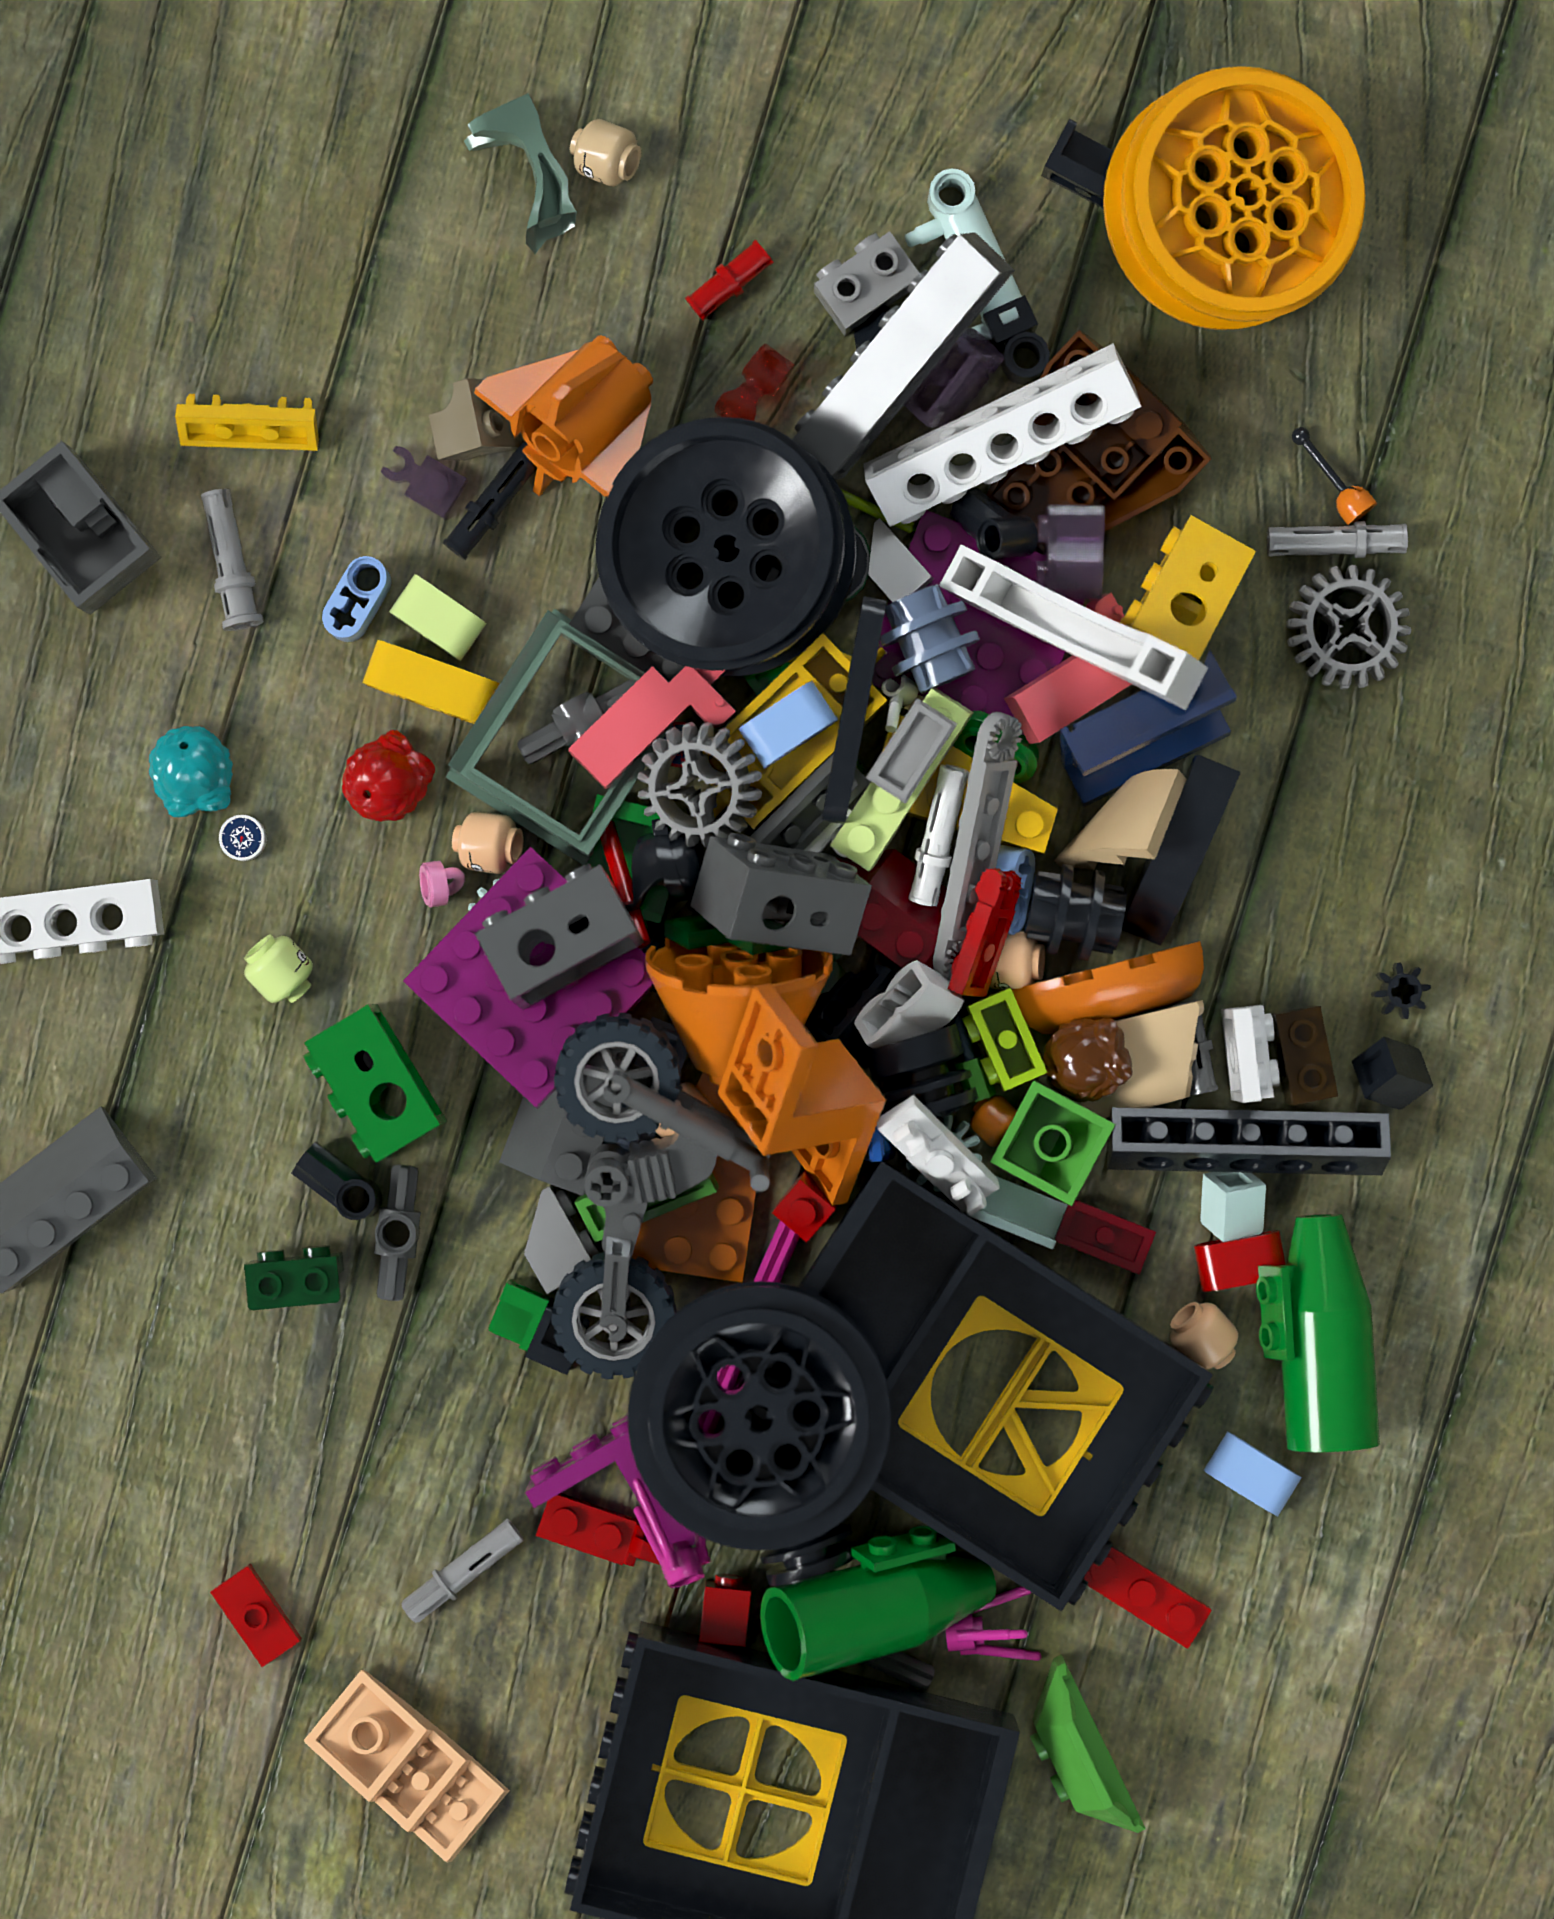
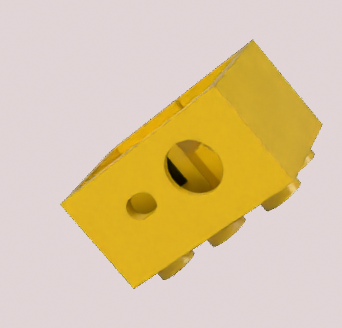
[1119,515,1256,661]

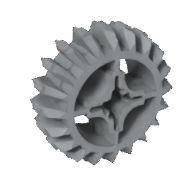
[1286,565,1411,690]
[637,722,762,848]

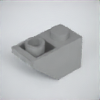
[524,1185,599,1294]

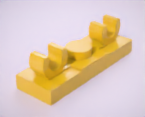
[175,394,319,451]

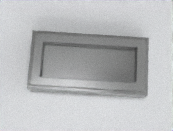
[866,698,957,803]

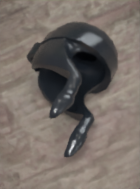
[623,819,704,912]

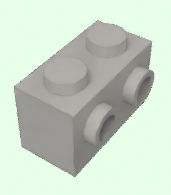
[814,231,920,336]

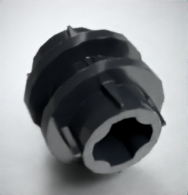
[1024,864,1127,961]

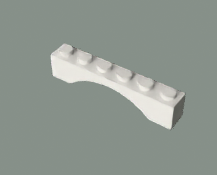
[939,545,1208,710]

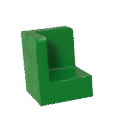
[489,1279,551,1351]

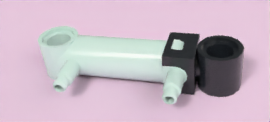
[904,168,1050,385]

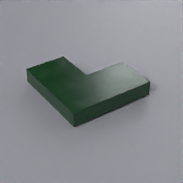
[664,914,789,955]

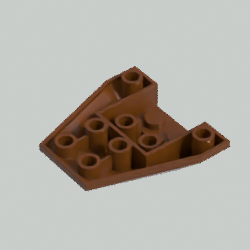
[986,330,1212,558]

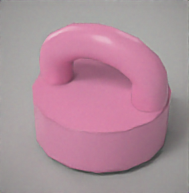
[419,860,465,907]

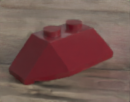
[836,849,959,970]

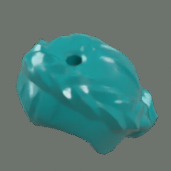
[148,726,233,817]

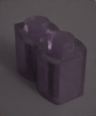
[1035,504,1105,600]

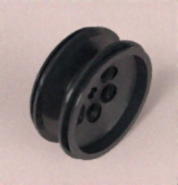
[596,417,856,677]

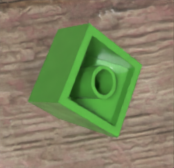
[990,1080,1116,1206]

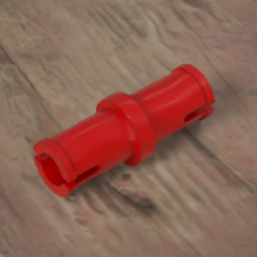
[685,240,774,321]

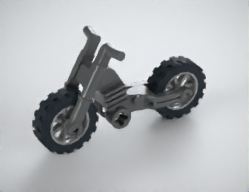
[552,1013,770,1379]

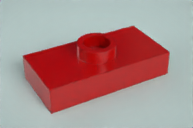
[210,1563,302,1667]

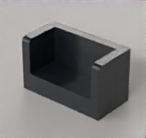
[1041,119,1114,209]

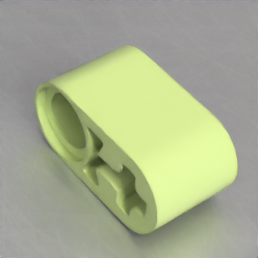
[389,574,487,661]

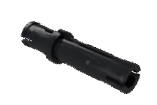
[442,440,537,560]

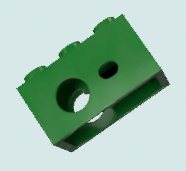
[303,1004,447,1163]

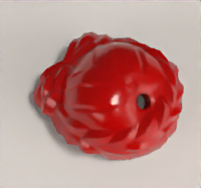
[342,730,436,822]

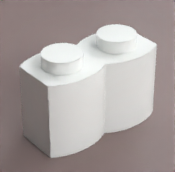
[854,960,964,1048]

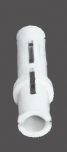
[908,764,969,906]

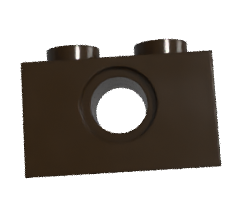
[1271,1006,1339,1105]

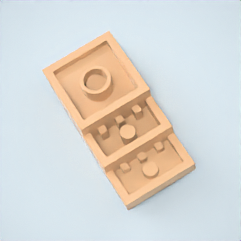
[304,1670,510,1863]

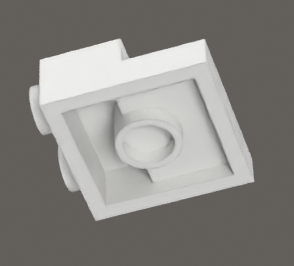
[1221,1005,1280,1103]

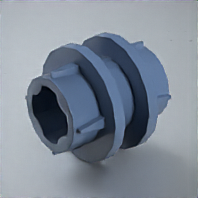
[880,584,980,694]

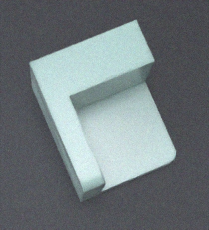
[1200,1172,1266,1242]

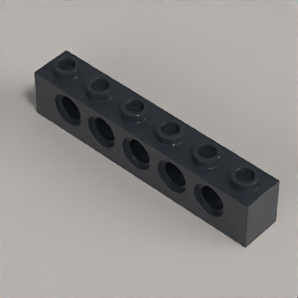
[1107,1107,1391,1176]

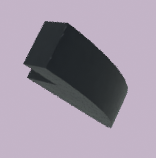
[1122,754,1241,946]

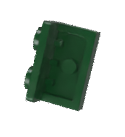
[244,1245,344,1310]

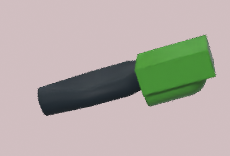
[950,1004,996,1102]

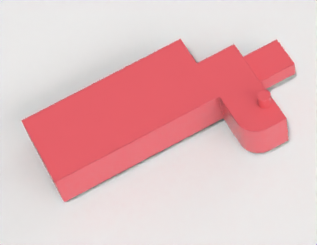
[1004,592,1132,744]
[568,666,736,789]

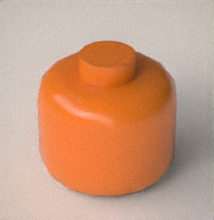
[970,1096,1017,1147]

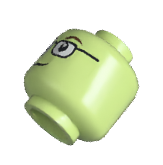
[244,934,313,1003]

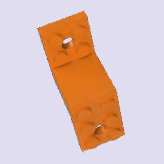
[718,983,886,1206]

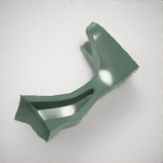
[464,93,577,254]

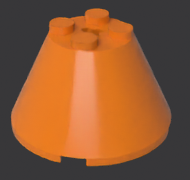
[645,937,833,1085]

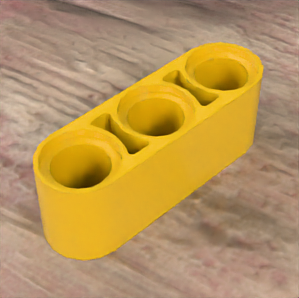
[362,640,500,724]

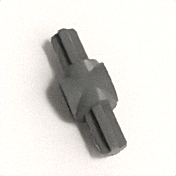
[517,679,636,764]
[374,1164,421,1301]

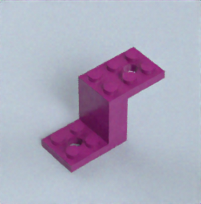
[525,1414,787,1547]

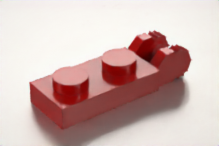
[948,868,1023,997]

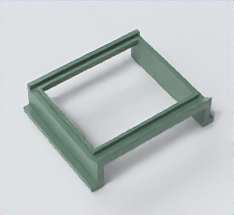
[446,609,674,865]

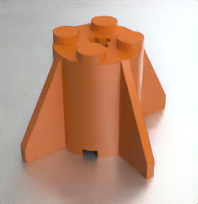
[474,335,653,497]

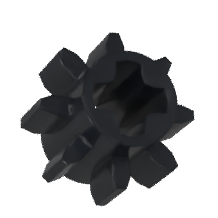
[1371,962,1431,1019]

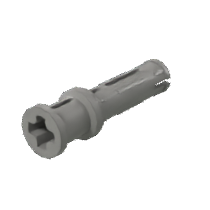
[201,489,264,631]

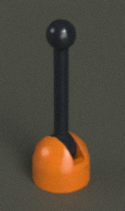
[1292,427,1377,526]

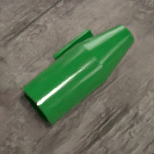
[1256,1214,1380,1452]
[761,1526,996,1681]

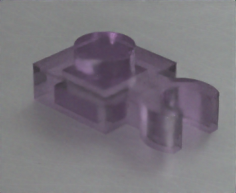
[381,446,468,520]

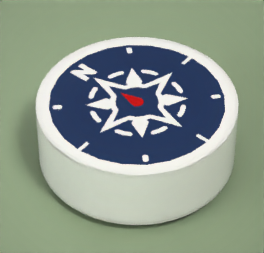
[219,815,267,861]

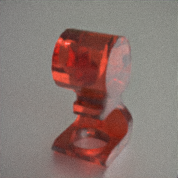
[714,343,795,421]

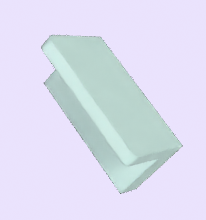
[965,1176,1067,1249]

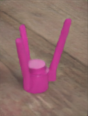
[633,1478,711,1588]
[946,1586,1042,1661]

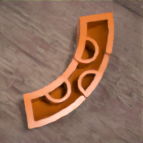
[1012,941,1204,1034]

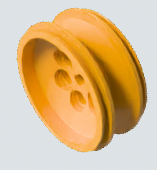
[1103,66,1365,330]

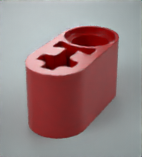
[1194,1230,1286,1292]

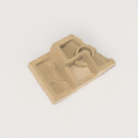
[1054,769,1187,870]
[1081,1000,1204,1118]

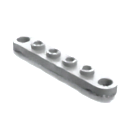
[933,712,1022,980]

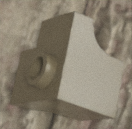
[429,378,521,461]

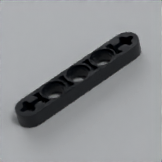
[822,596,886,825]

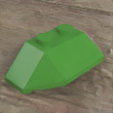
[1030,1654,1146,1833]

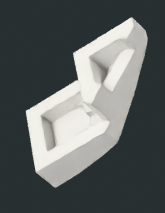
[868,518,934,602]

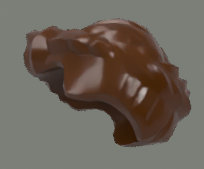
[1043,1018,1133,1102]

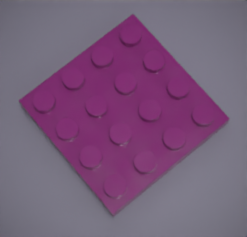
[872,510,1094,735]
[403,847,664,1109]

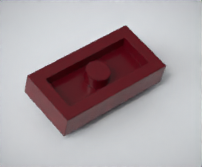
[1054,1200,1156,1274]

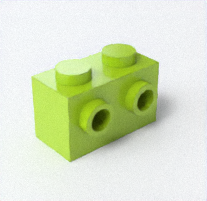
[962,988,1047,1091]

